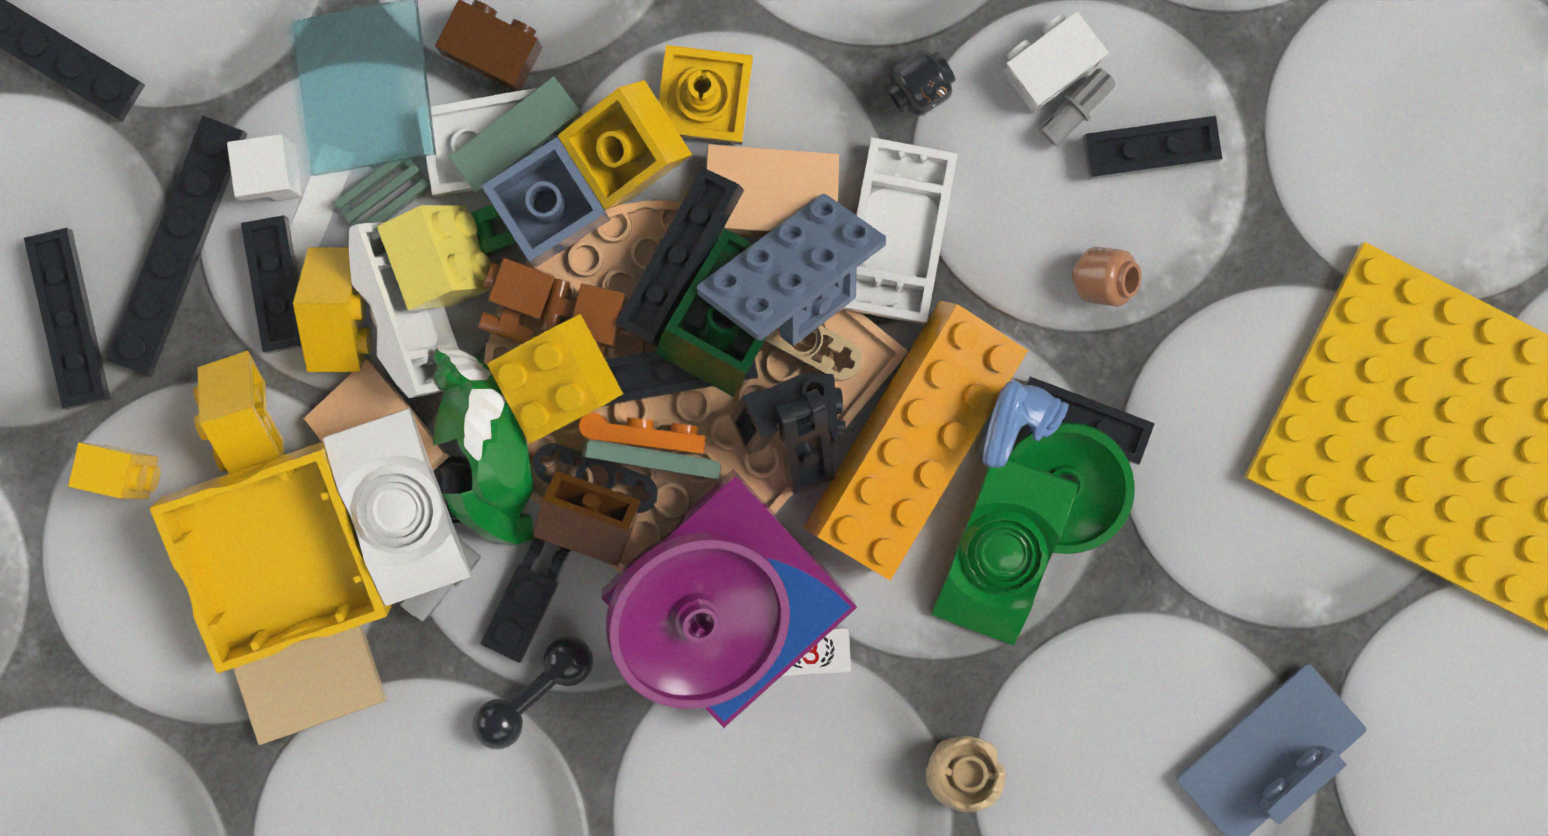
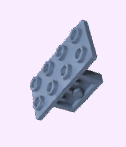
[697,194,886,346]
[1176,664,1366,836]

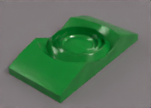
[931,458,1079,645]

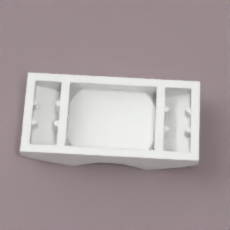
[842,137,958,325]
[349,222,459,398]
[323,408,471,606]

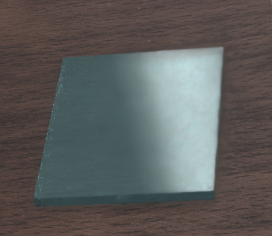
[293,0,436,176]

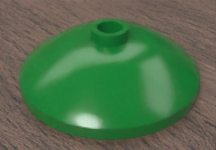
[1009,422,1135,554]

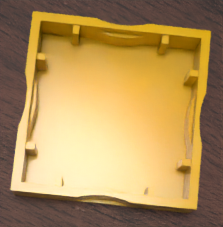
[149,441,393,674]

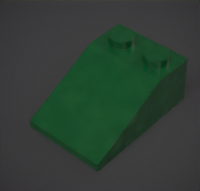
[654,228,767,397]

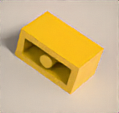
[68,442,161,499]

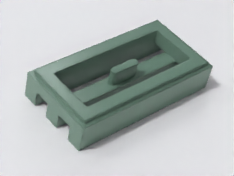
[334,150,431,226]

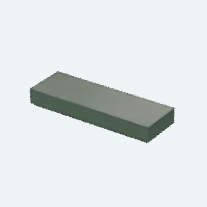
[448,76,582,194]
[580,439,721,479]

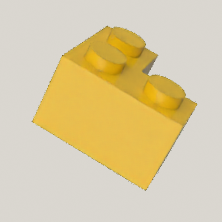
[293,247,372,372]
[193,350,285,473]

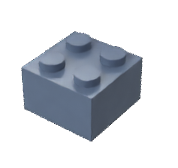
[481,137,610,267]

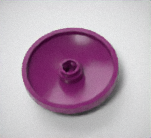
[606,533,790,709]

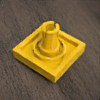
[658,45,753,145]

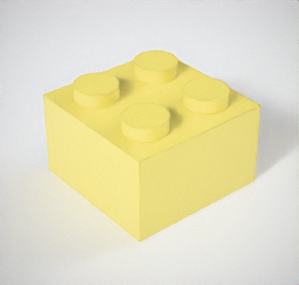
[377,205,491,311]

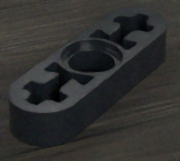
[533,443,659,513]

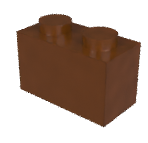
[435,0,542,92]
[533,470,641,567]

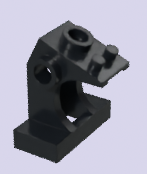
[730,373,846,455]

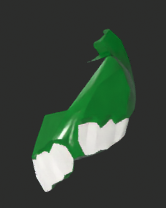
[433,347,534,546]

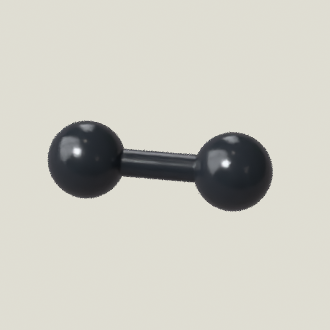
[472,636,593,750]

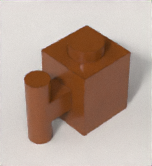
[477,256,555,344]
[540,278,628,354]

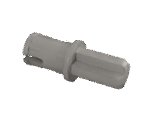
[1038,68,1115,148]

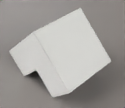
[227,134,302,201]

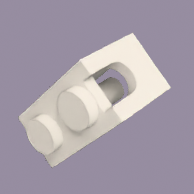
[1002,11,1109,114]

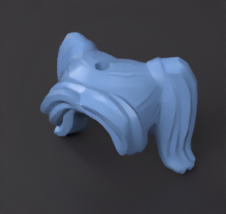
[977,379,1069,468]

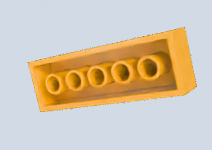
[803,301,1029,581]

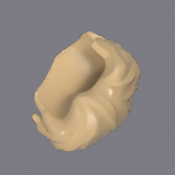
[926,736,1007,812]

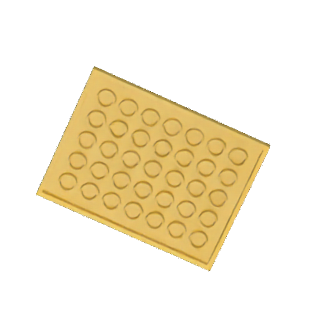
[1243,242,1548,632]

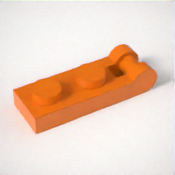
[579,412,707,455]

